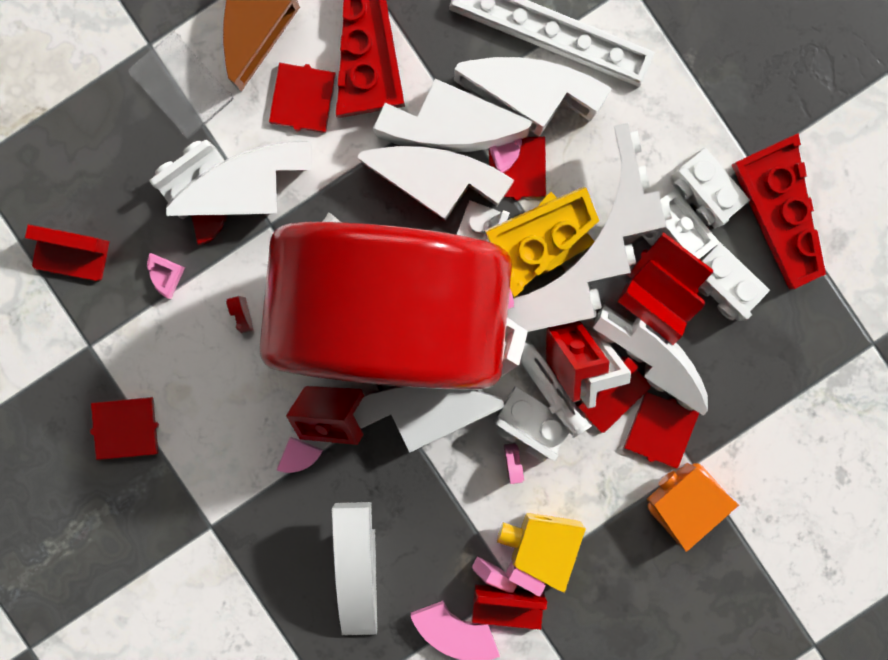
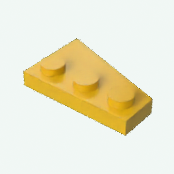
[485,187,599,297]

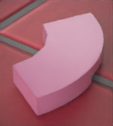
[410,601,500,660]

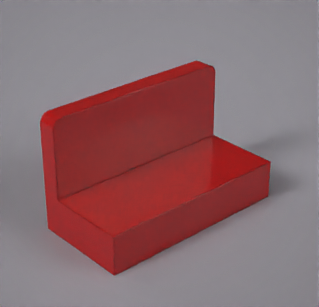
[25,224,110,281]
[618,259,705,345]
[546,321,610,402]
[575,356,651,433]
[286,386,364,445]
[472,585,547,630]

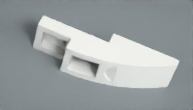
[593,305,708,416]

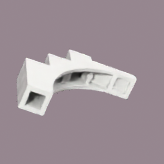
[507,123,672,332]

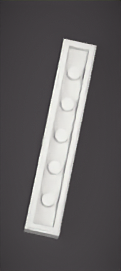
[449,0,655,87]

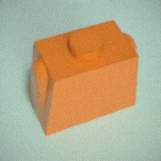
[647,462,739,552]

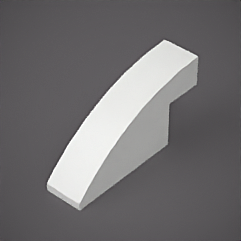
[454,57,612,137]
[373,79,532,153]
[166,141,312,216]
[357,146,514,221]
[353,386,506,453]
[332,502,377,635]

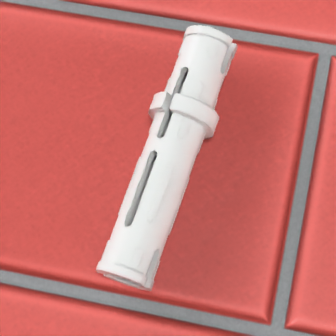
[520,340,592,439]

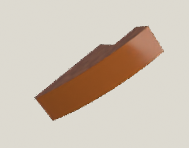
[223,0,300,92]

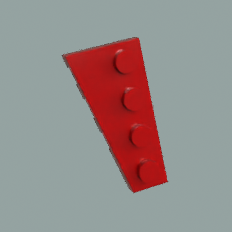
[336,0,405,119]
[731,133,826,290]

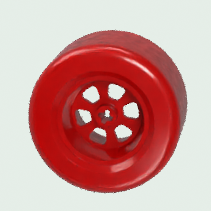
[259,222,512,390]

